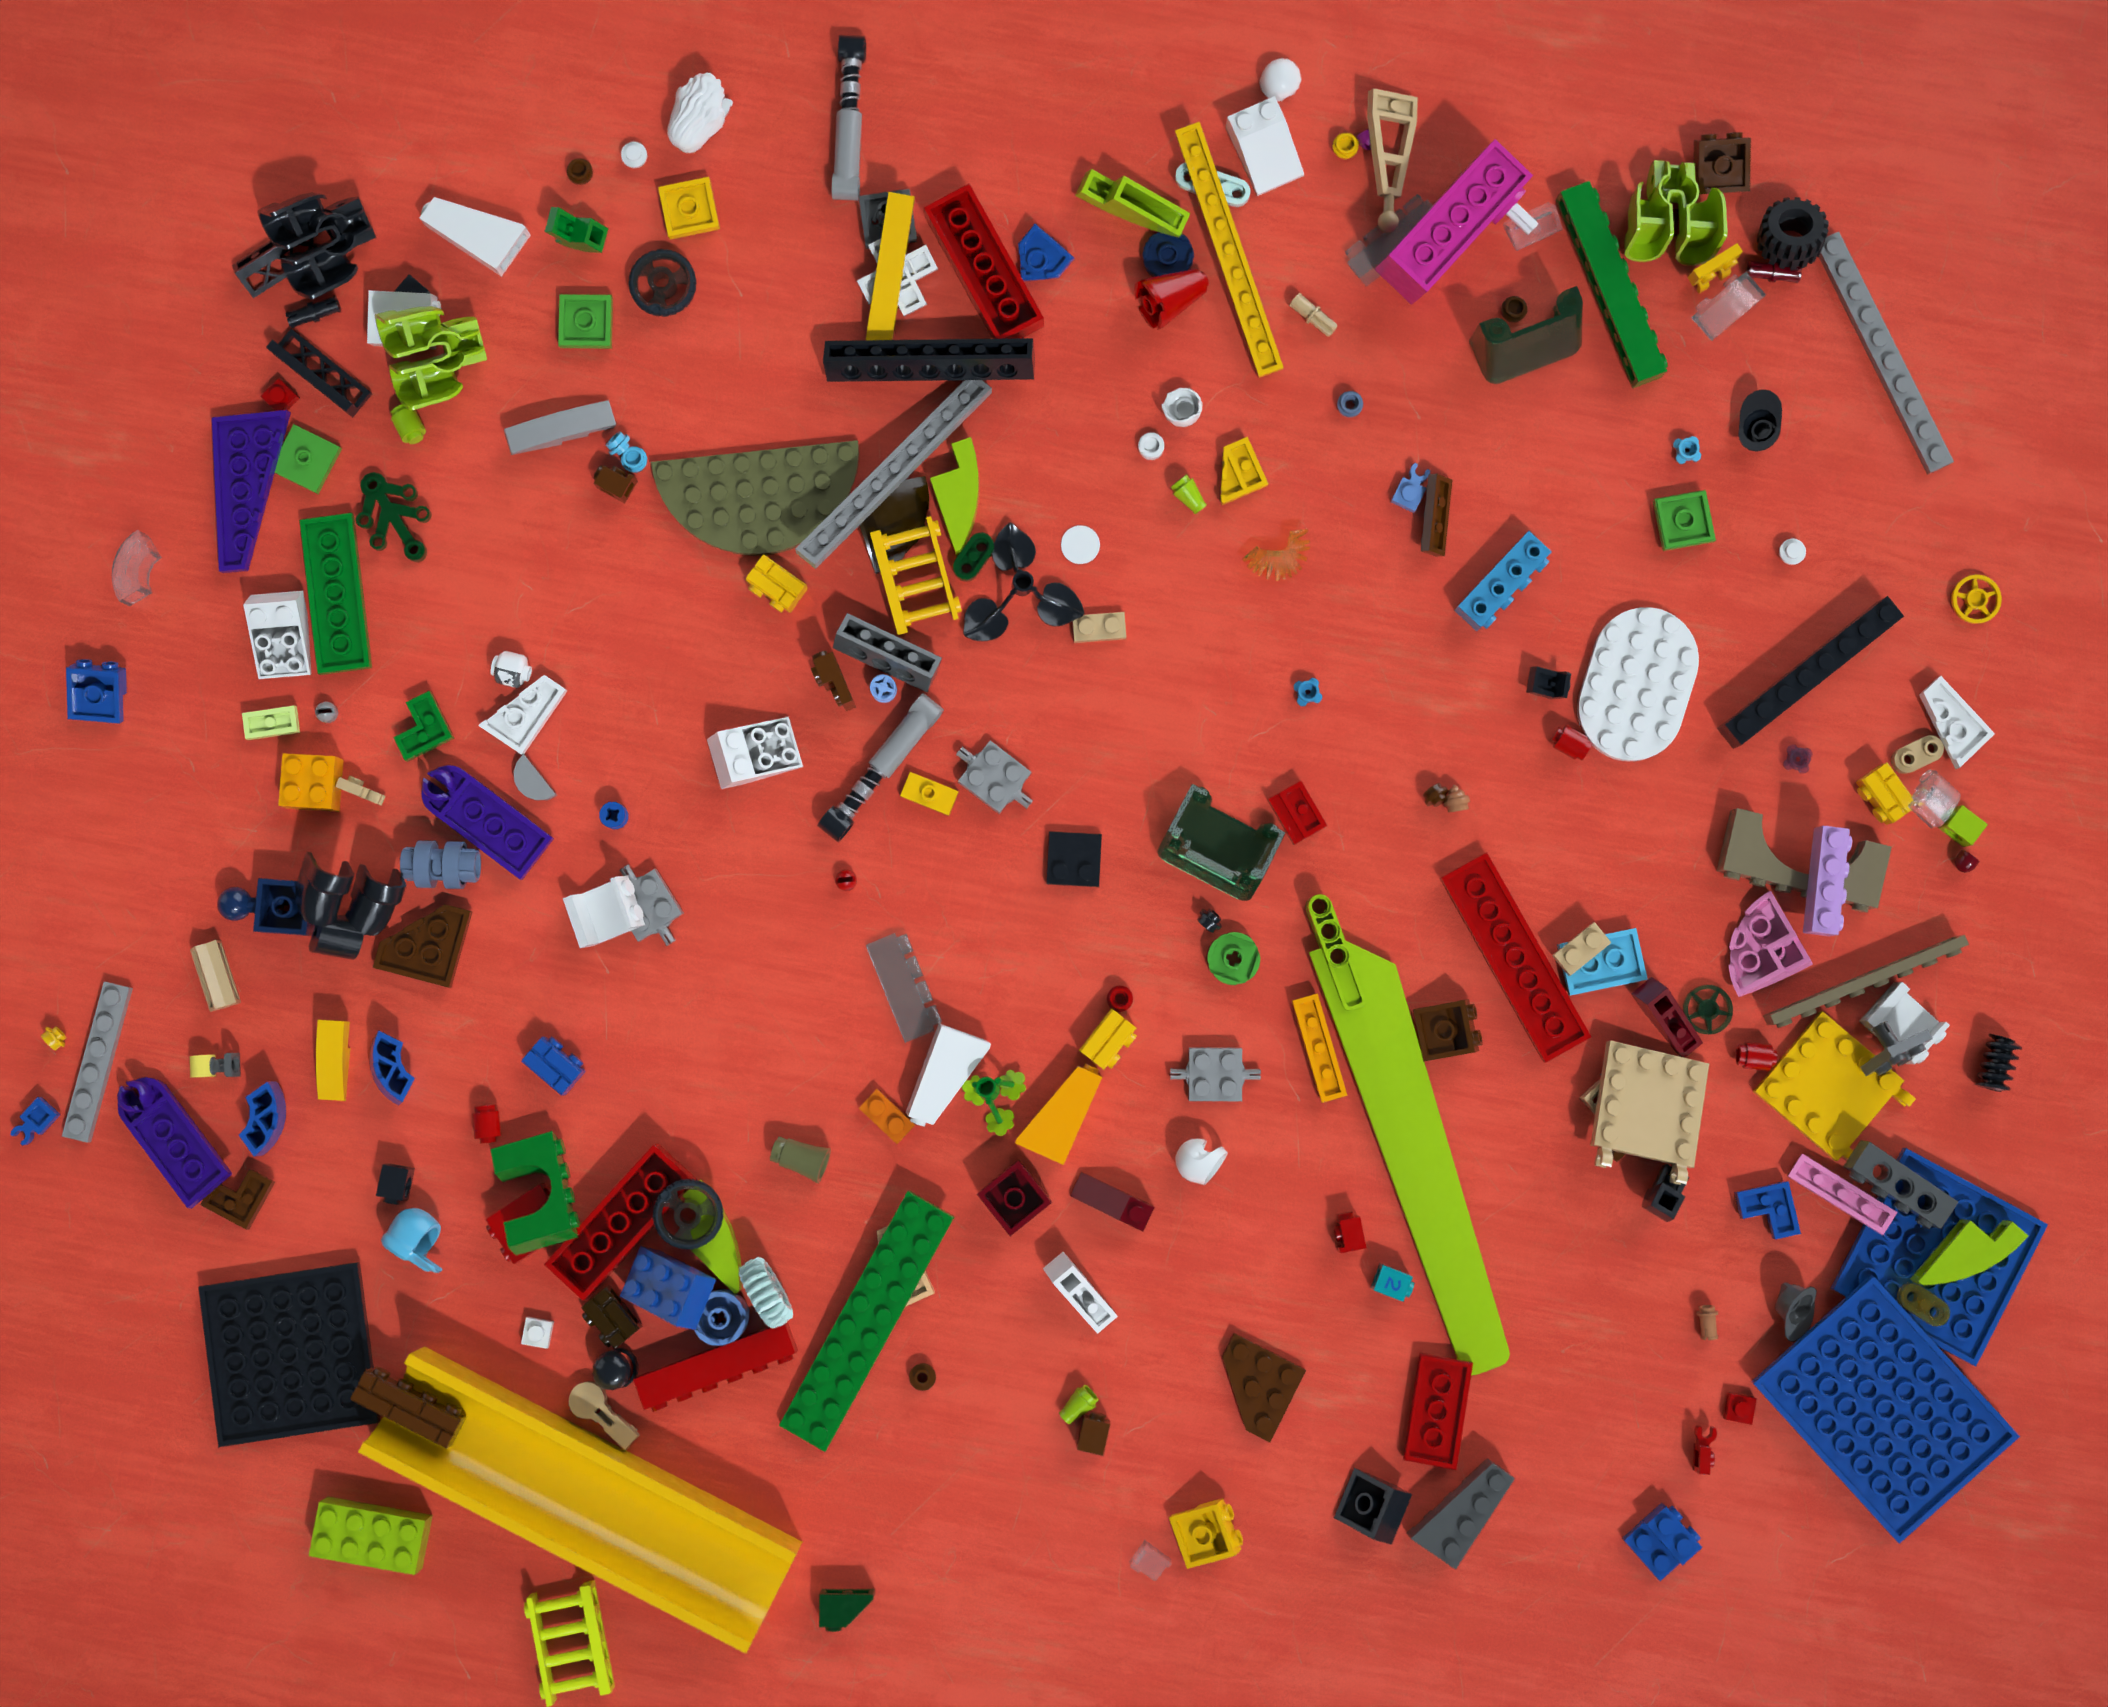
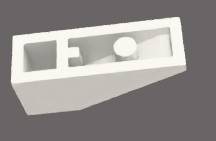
[1043,1252,1118,1334]

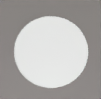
[1061,526,1100,564]

